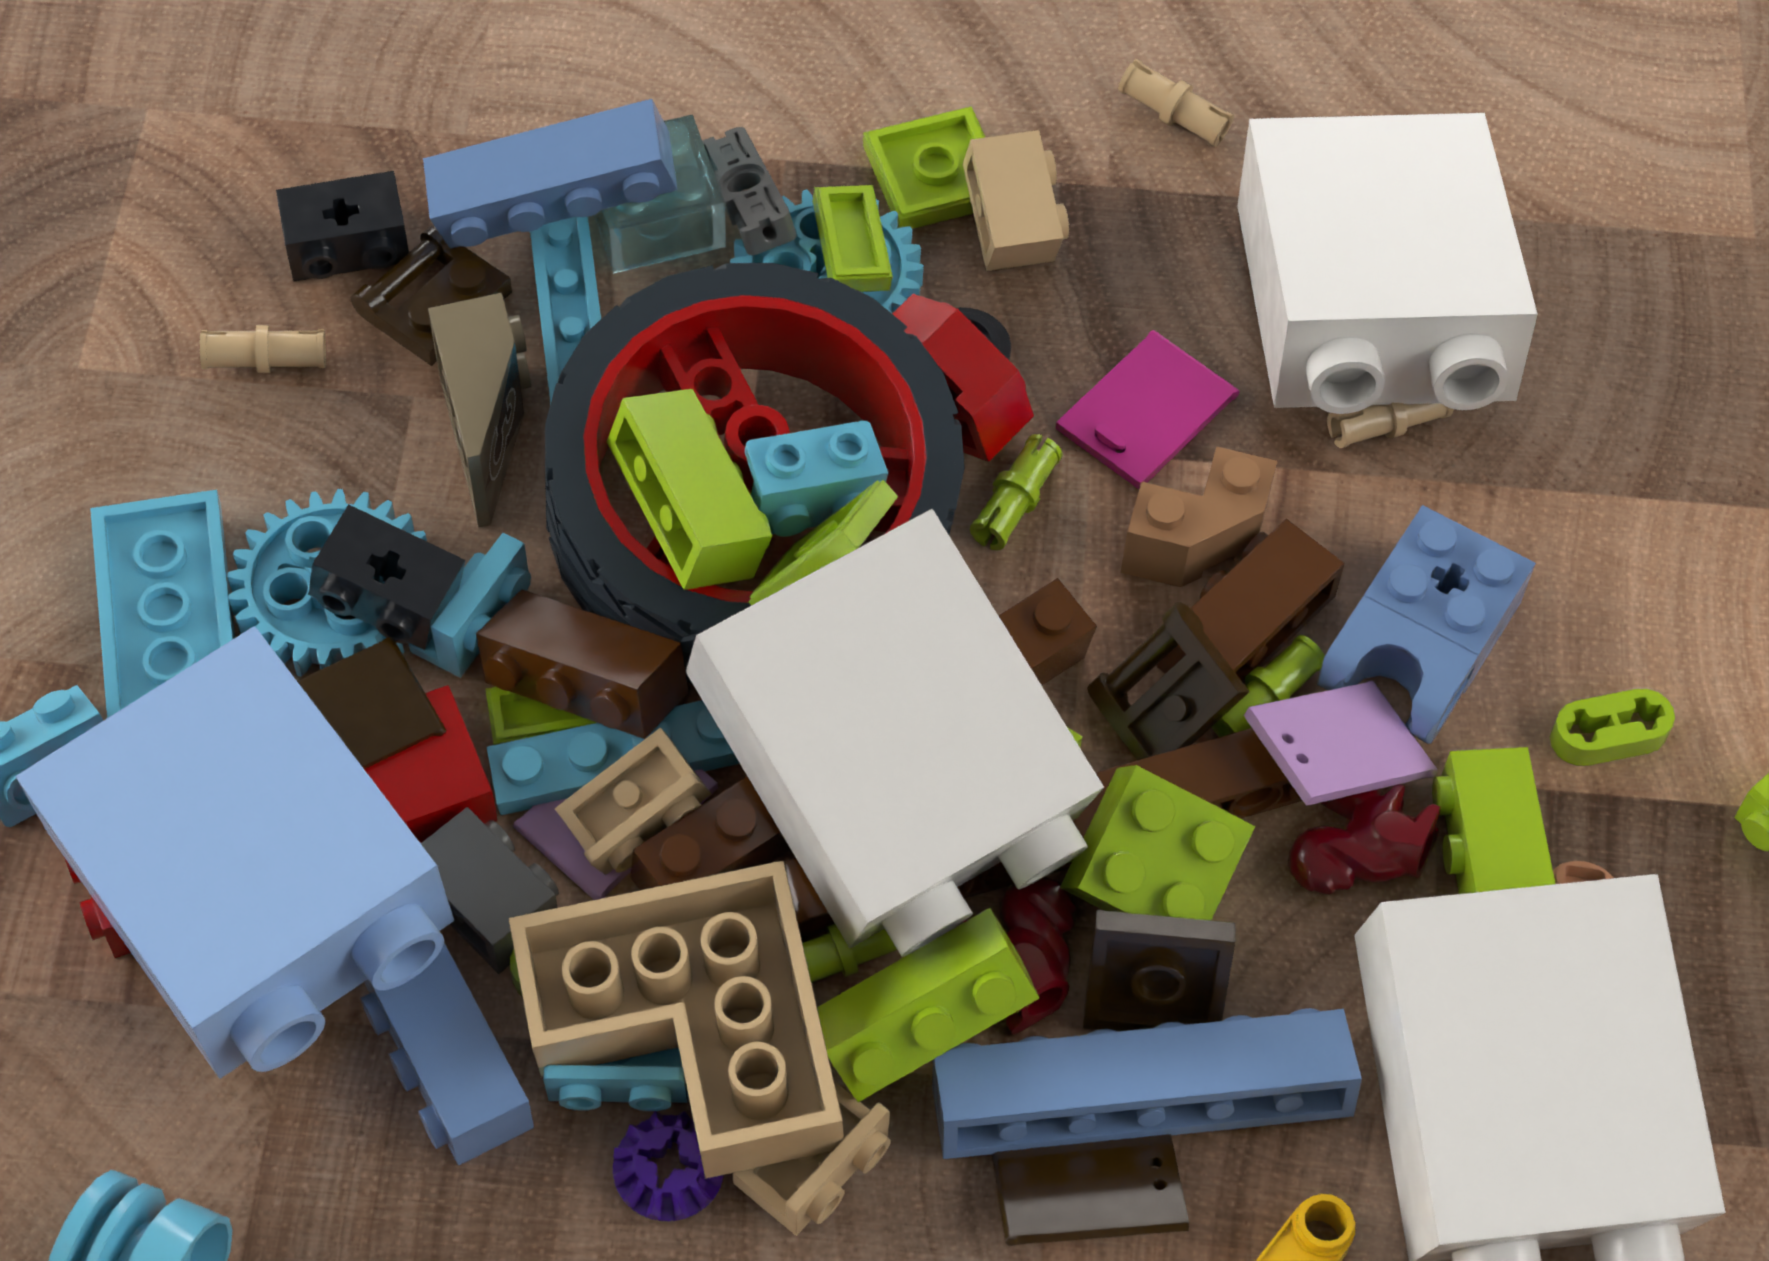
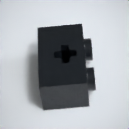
[276,170,409,282]
[308,504,466,650]

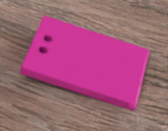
[1055,330,1240,489]

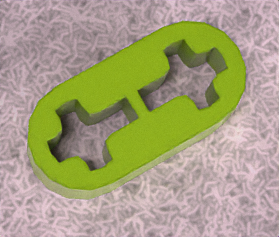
[1550,689,1675,766]

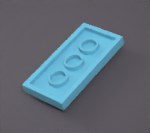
[90,489,235,718]

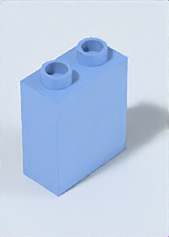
[15,626,454,1079]

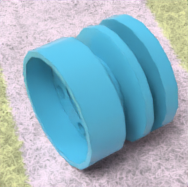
[49,1170,233,1261]

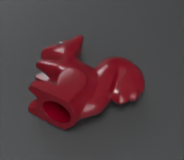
[1288,784,1441,895]
[955,877,1076,1035]

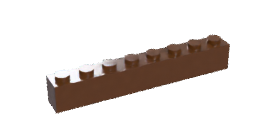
[630,578,1097,890]

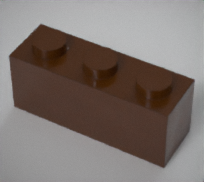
[1156,519,1345,684]
[476,589,688,739]

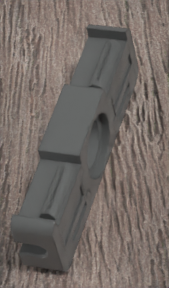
[697,127,797,255]

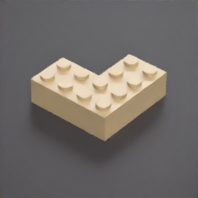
[509,861,844,1179]

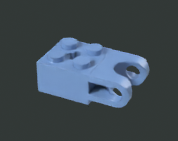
[1317,505,1536,744]

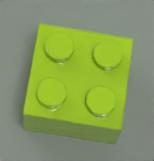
[1060,765,1256,920]

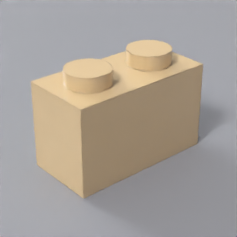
[963,130,1069,271]

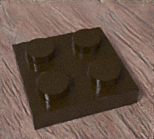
[1083,910,1236,1031]

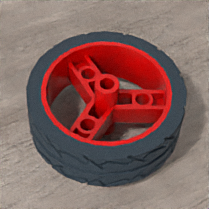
[545,263,965,683]

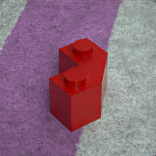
[892,294,1034,462]

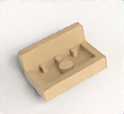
[554,727,711,875]
[733,1080,891,1236]

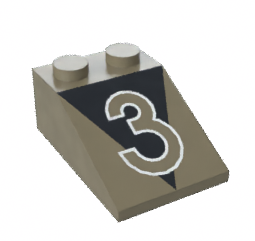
[428,293,531,528]

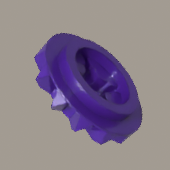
[613,1111,724,1221]

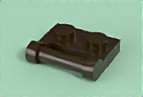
[350,224,512,366]
[1087,602,1250,760]

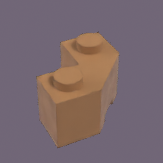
[1120,446,1277,587]

